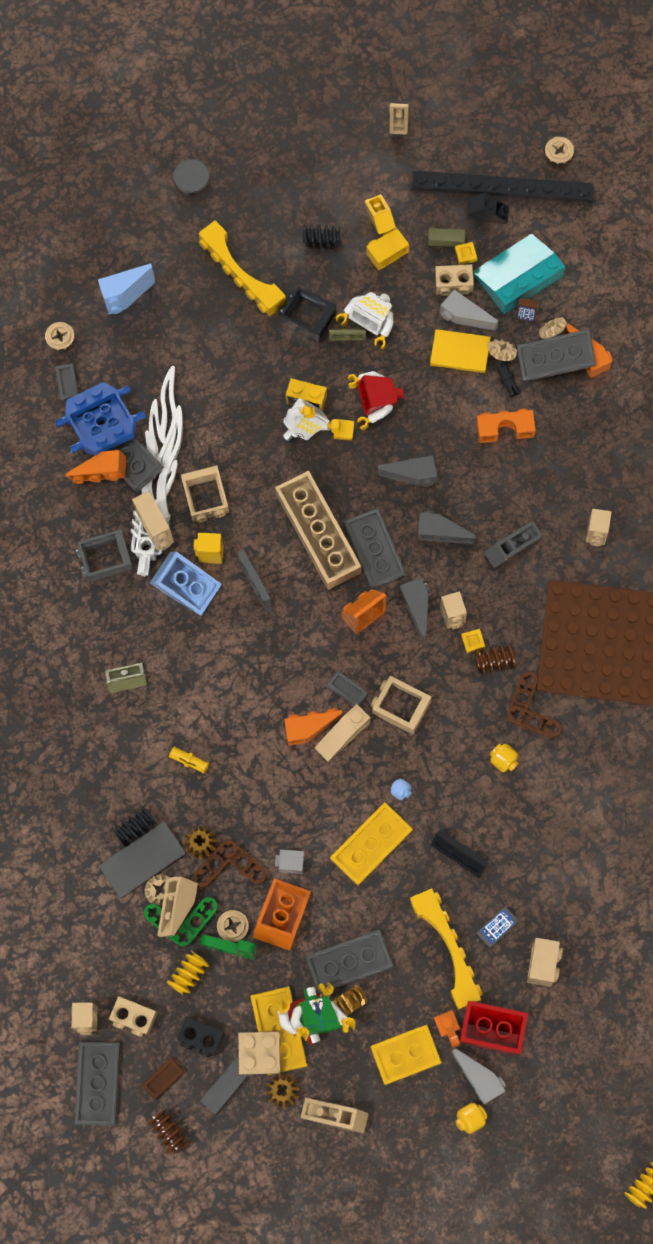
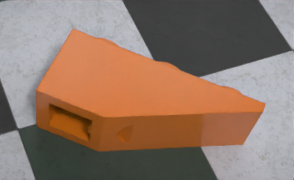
[66,450,127,484]
[284,708,343,746]

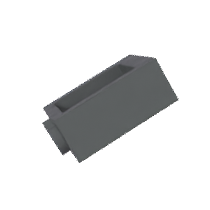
[76,529,133,582]

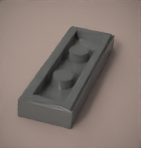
[200,1055,249,1115]

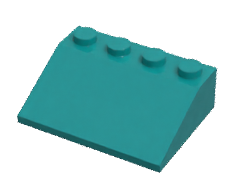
[473,234,565,314]

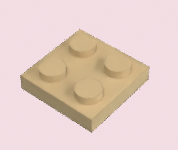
[239,1032,280,1075]

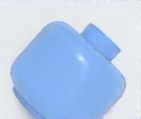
[391,779,412,800]

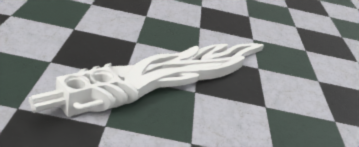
[130,366,183,576]

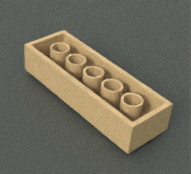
[275,471,362,590]

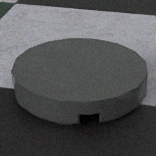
[173,159,210,194]

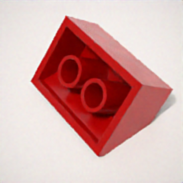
[459,1001,528,1056]

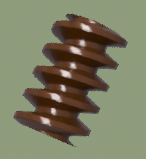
[475,645,517,674]
[147,1109,190,1155]

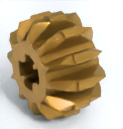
[183,825,217,859]
[333,986,368,1016]
[265,1073,300,1109]

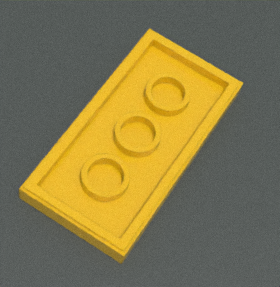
[330,802,413,886]
[250,986,307,1076]

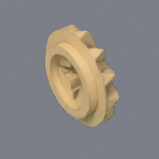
[545,137,574,165]
[539,317,567,339]
[45,322,75,350]
[488,339,517,361]
[144,874,170,906]
[217,910,249,942]

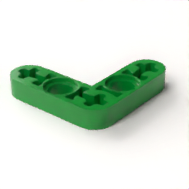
[144,897,218,948]
[199,935,258,960]

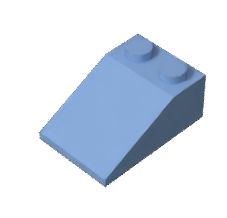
[98,263,155,314]
[150,552,222,616]

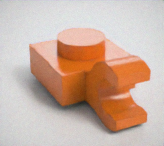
[434,1010,460,1049]

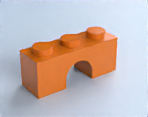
[476,409,536,443]

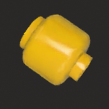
[490,744,519,773]
[455,1103,487,1134]

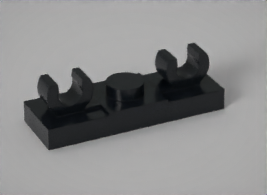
[430,828,489,878]

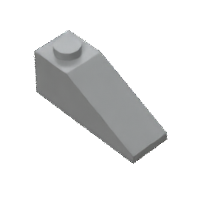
[440,290,498,331]
[451,1048,506,1106]

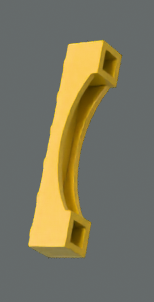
[198,220,286,317]
[410,889,483,1011]

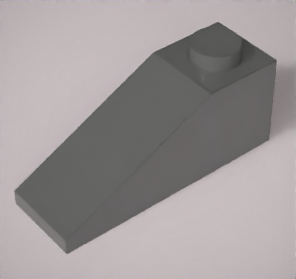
[377,455,437,487]
[418,511,475,544]
[484,521,543,568]
[399,577,430,642]

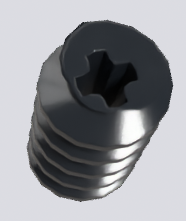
[303,224,340,248]
[114,806,158,848]

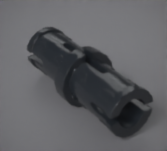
[494,360,520,398]

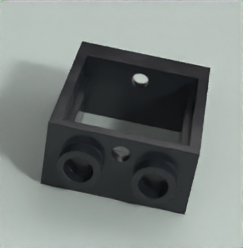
[279,286,337,343]

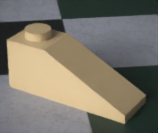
[390,103,409,134]
[315,704,370,762]
[157,876,198,937]
[300,1098,369,1134]

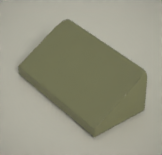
[428,228,465,247]
[329,327,366,341]
[105,663,147,693]

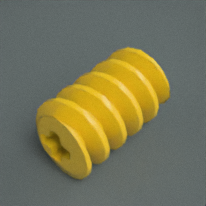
[167,950,209,995]
[624,1162,653,1209]

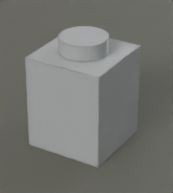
[275,850,304,874]

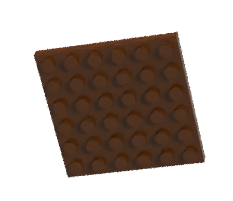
[536,580,653,706]

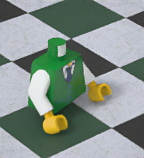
[290,987,356,1041]

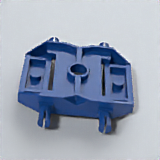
[55,382,146,455]

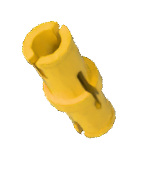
[169,746,209,774]

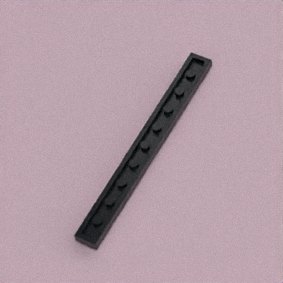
[412,170,594,203]

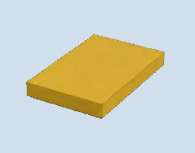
[430,329,490,373]
[370,1025,441,1085]

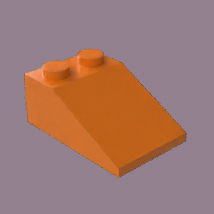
[342,589,386,634]
[252,878,311,951]

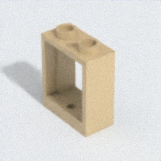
[181,466,229,523]
[132,491,174,551]
[371,676,432,734]

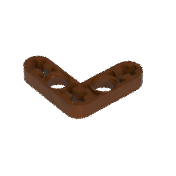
[507,671,562,739]
[193,840,267,889]

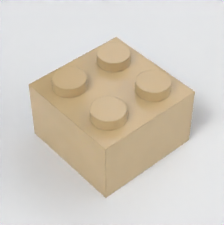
[527,938,563,987]

